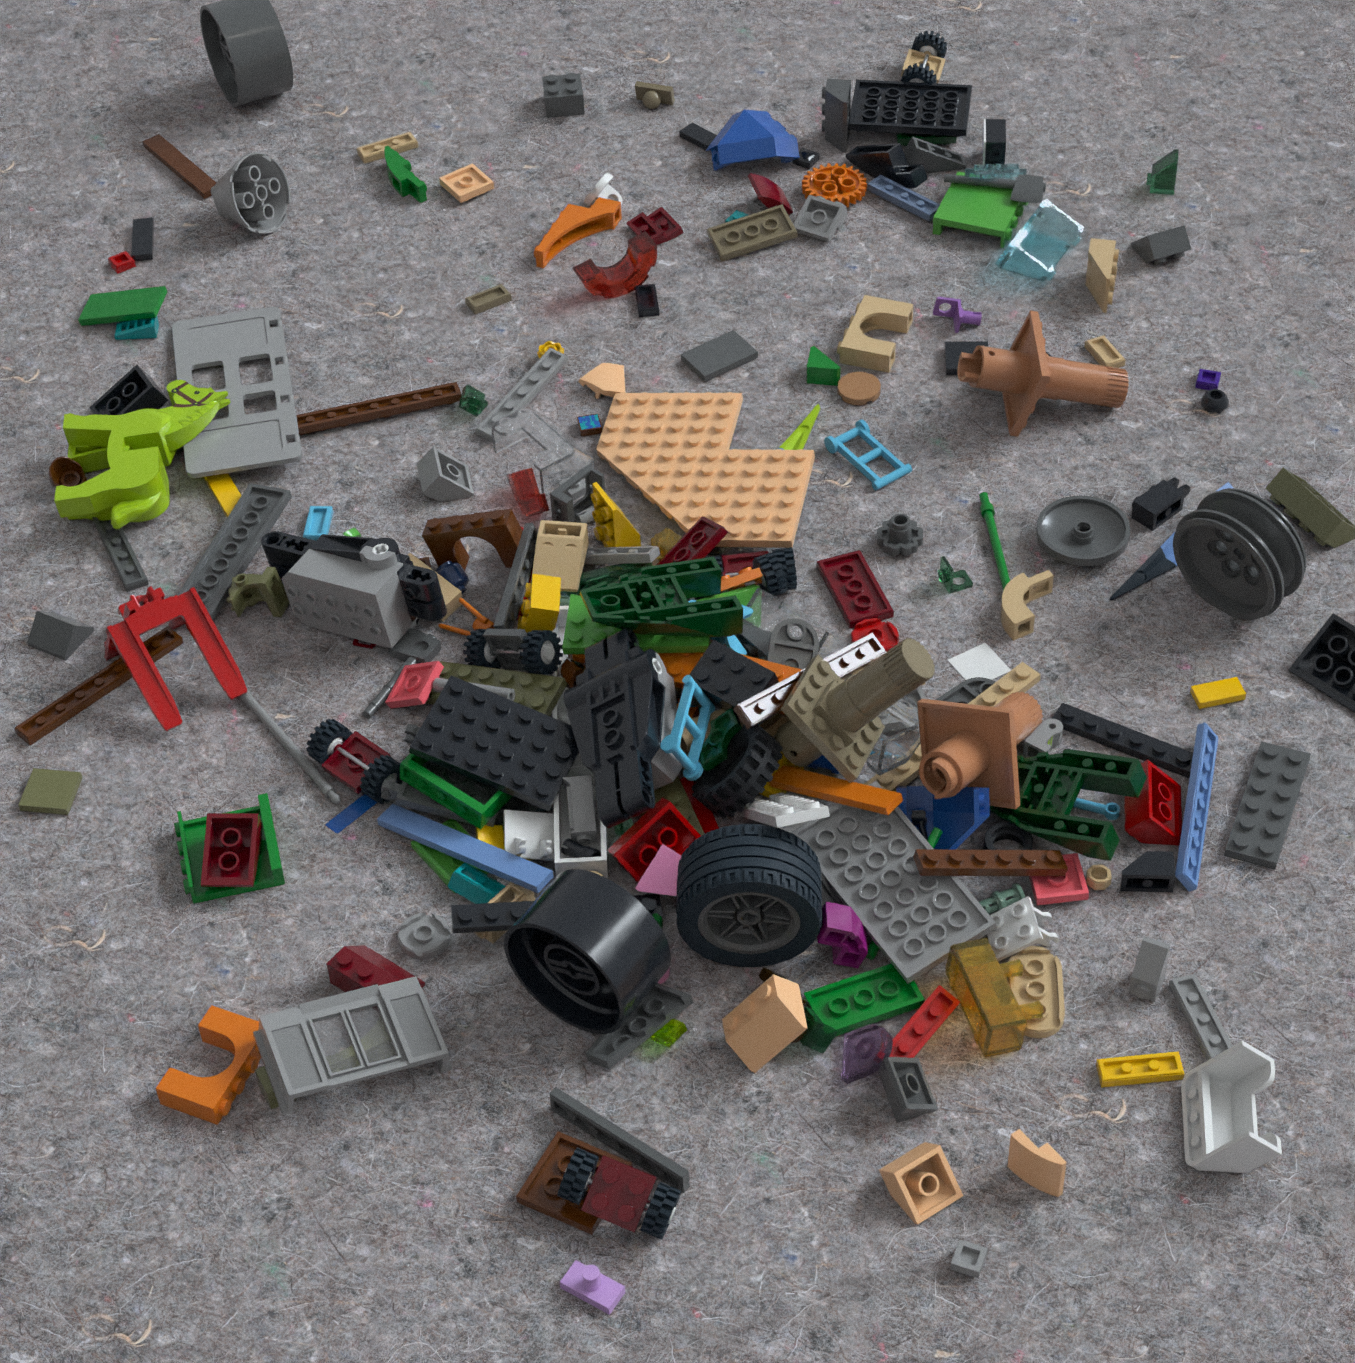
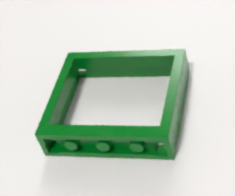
[400,753,513,829]

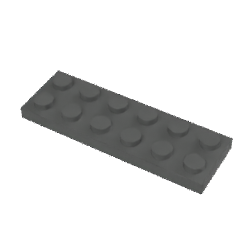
[1224,741,1311,869]

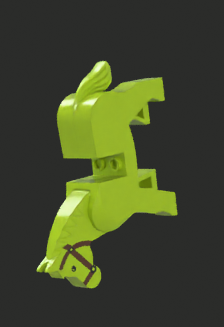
[54,380,231,529]

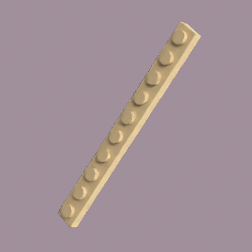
[864,662,1041,792]

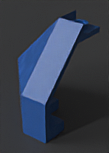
[705,109,800,171]
[896,786,990,850]

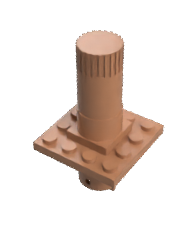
[957,310,1129,437]
[917,691,1043,809]

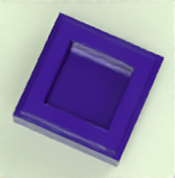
[1195,369,1221,390]

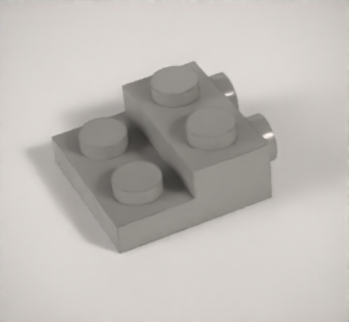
[793,195,848,243]

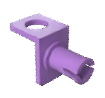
[933,297,982,333]

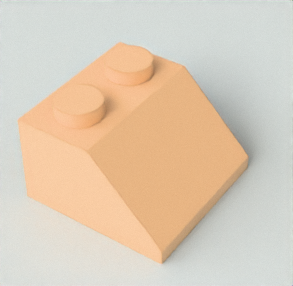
[879,1142,963,1224]

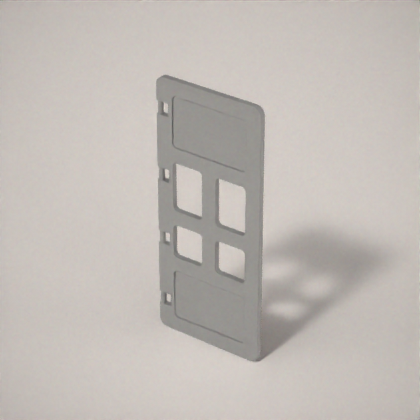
[172,307,302,478]

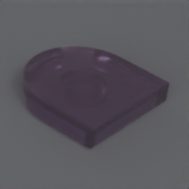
[841,1024,893,1084]

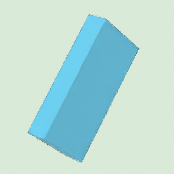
[303,506,333,541]

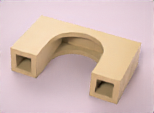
[837,295,913,373]

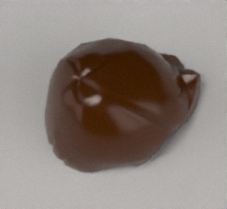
[49,456,87,488]

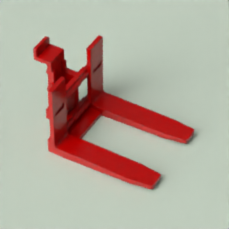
[104,586,248,731]

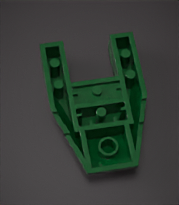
[580,557,743,637]
[990,749,1147,861]

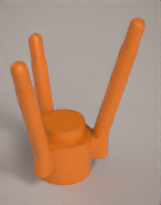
[438,598,495,636]

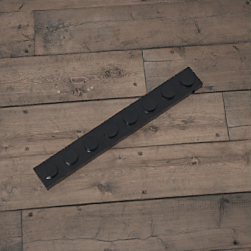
[450,894,663,934]

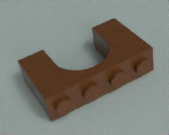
[422,509,523,571]

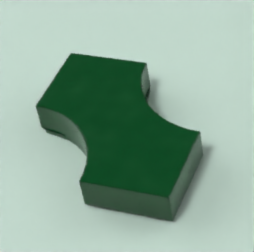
[699,708,742,772]

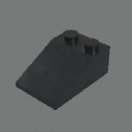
[89,365,168,415]

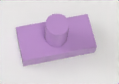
[560,1260,625,1315]

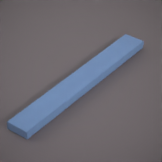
[1175,722,1218,892]
[377,804,554,893]

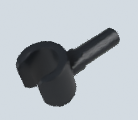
[911,810,928,840]

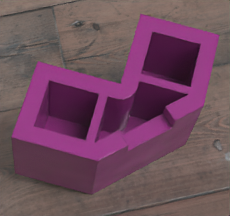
[817,902,868,969]

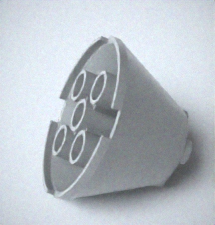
[211,152,291,234]

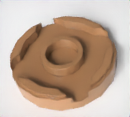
[837,372,881,406]

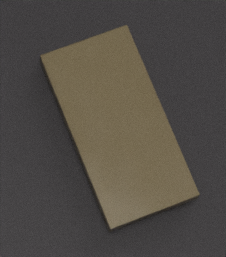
[707,204,798,262]

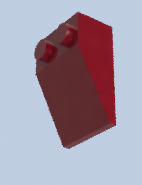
[201,813,263,887]

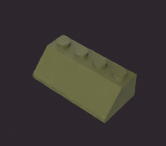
[1265,467,1355,548]

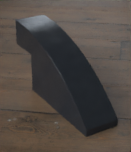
[845,143,928,188]

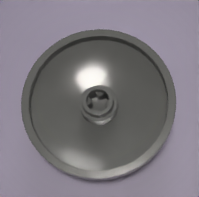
[1036,496,1131,566]

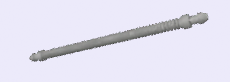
[239,689,341,804]

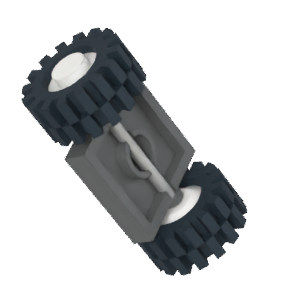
[463,629,563,675]

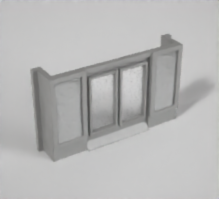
[253,976,452,1115]

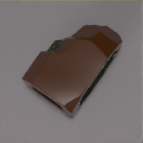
[560,657,586,689]

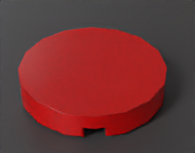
[851,618,899,652]

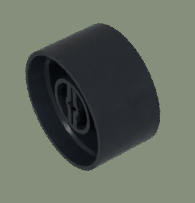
[504,869,671,1034]

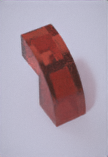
[507,468,549,517]

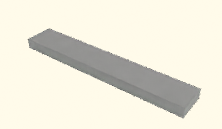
[475,348,568,443]

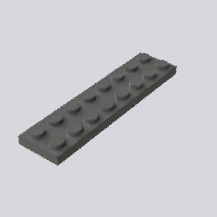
[177,483,292,620]

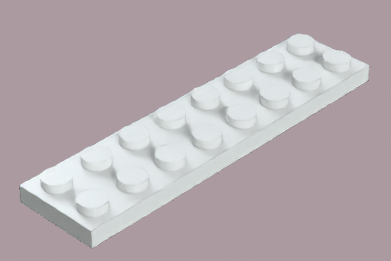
[740,793,830,828]

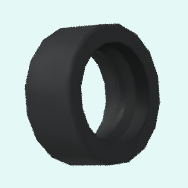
[983,821,1033,850]

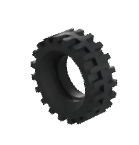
[692,724,783,819]

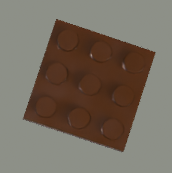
[516,1131,633,1235]

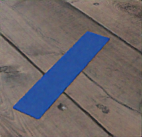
[325,794,377,834]

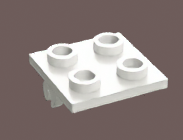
[503,810,554,861]
[987,896,1059,962]

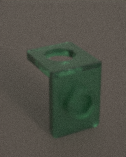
[938,556,973,594]

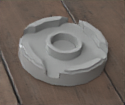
[398,913,450,959]

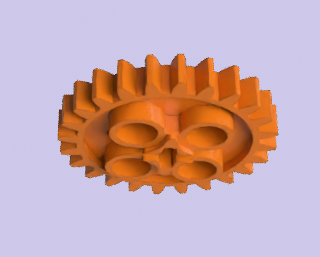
[802,163,867,207]

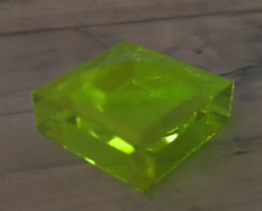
[650,1019,688,1048]

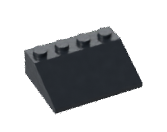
[1289,613,1355,713]

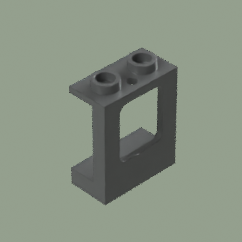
[550,465,605,522]

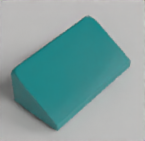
[448,863,506,904]

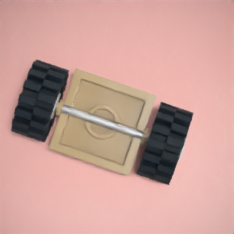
[900,31,947,83]

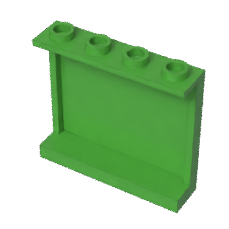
[933,171,1028,248]

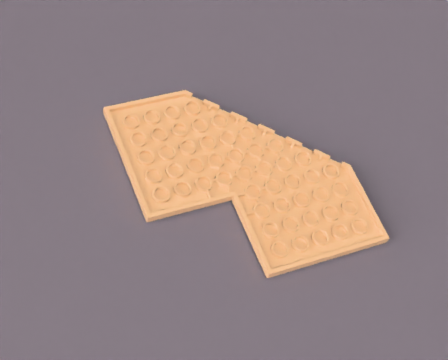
[596,392,815,548]

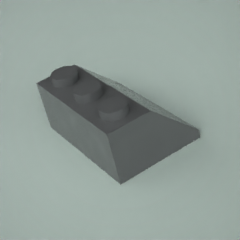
[822,79,851,152]

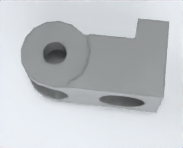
[1023,718,1063,758]

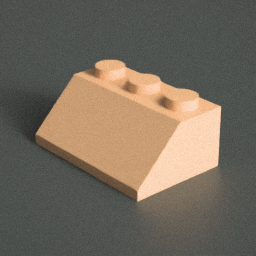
[722,974,808,1073]

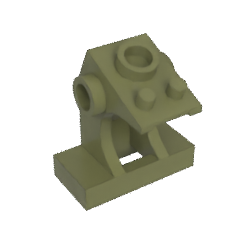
[227,567,290,617]

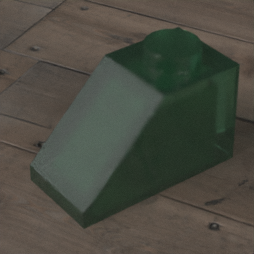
[1146,149,1179,195]

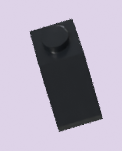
[1120,851,1175,893]

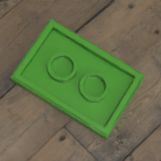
[411,819,489,893]

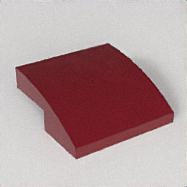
[748,173,793,216]
[626,207,684,246]

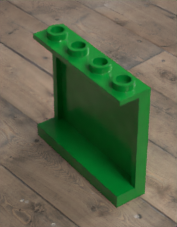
[174,793,285,904]

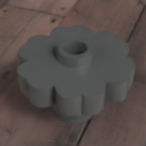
[877,514,923,556]

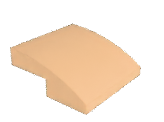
[1007,1129,1067,1197]

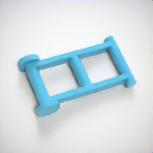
[824,419,912,490]
[660,675,716,781]

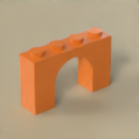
[156,1005,261,1125]

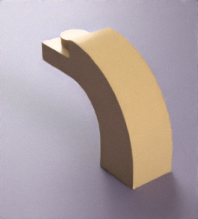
[1000,570,1054,641]

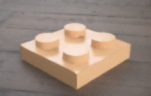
[439,163,494,203]

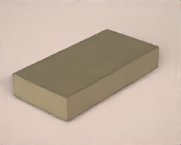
[465,284,512,315]

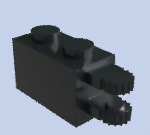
[1131,477,1191,531]

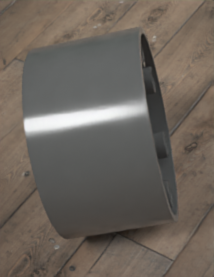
[200,0,293,107]

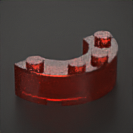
[573,231,657,298]

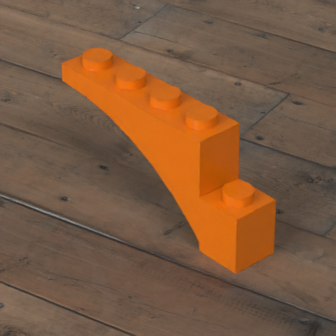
[534,197,622,268]

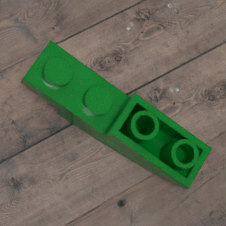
[384,146,427,203]

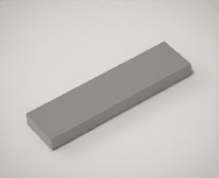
[584,546,660,564]
[1169,974,1232,1061]

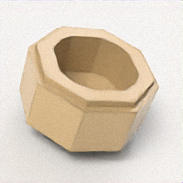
[1086,865,1112,890]

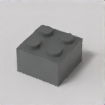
[542,73,585,118]

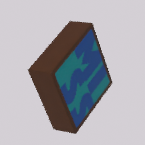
[577,414,602,436]

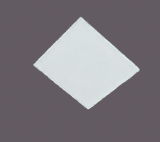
[948,643,1011,680]

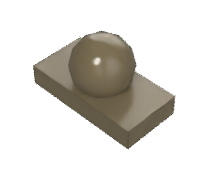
[635,81,675,109]

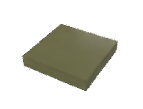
[18,768,83,815]

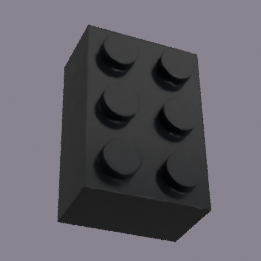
[689,640,779,716]

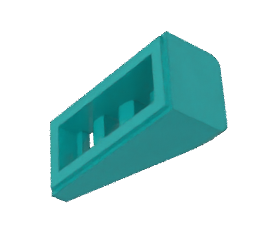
[114,316,159,340]

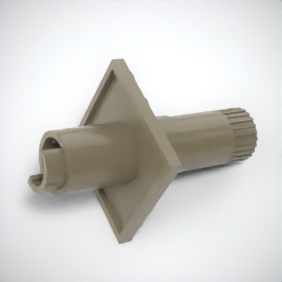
[774,638,935,783]

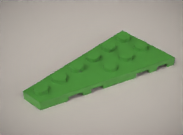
[562,594,711,655]

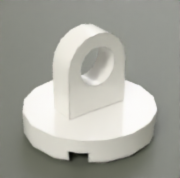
[583,172,623,207]

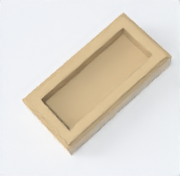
[1084,335,1125,368]

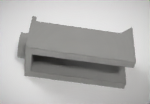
[562,775,597,845]

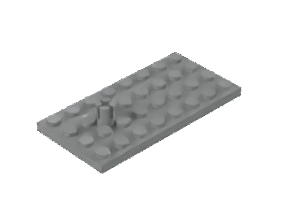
[790,781,996,984]

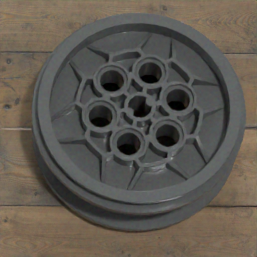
[1173,488,1307,620]

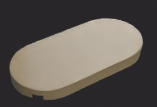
[1007,946,1065,1038]

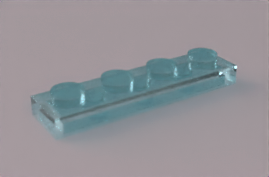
[965,163,1027,179]

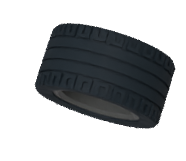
[676,824,822,967]

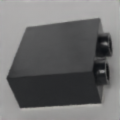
[982,119,1006,176]

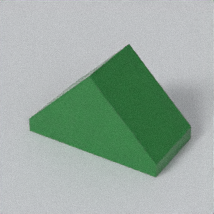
[807,346,841,386]

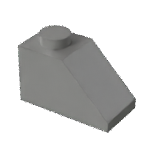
[1129,936,1170,1002]

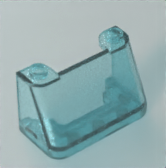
[995,198,1084,282]

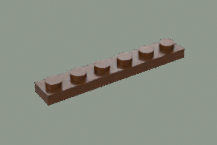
[913,849,1068,876]

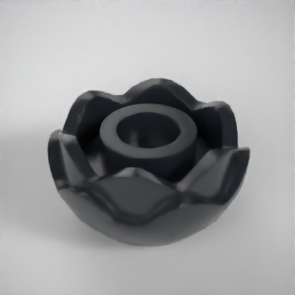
[1201,389,1229,413]

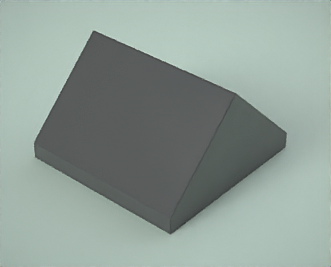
[27,611,94,661]
[878,1057,938,1123]

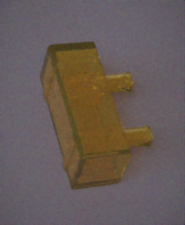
[945,938,1044,1057]

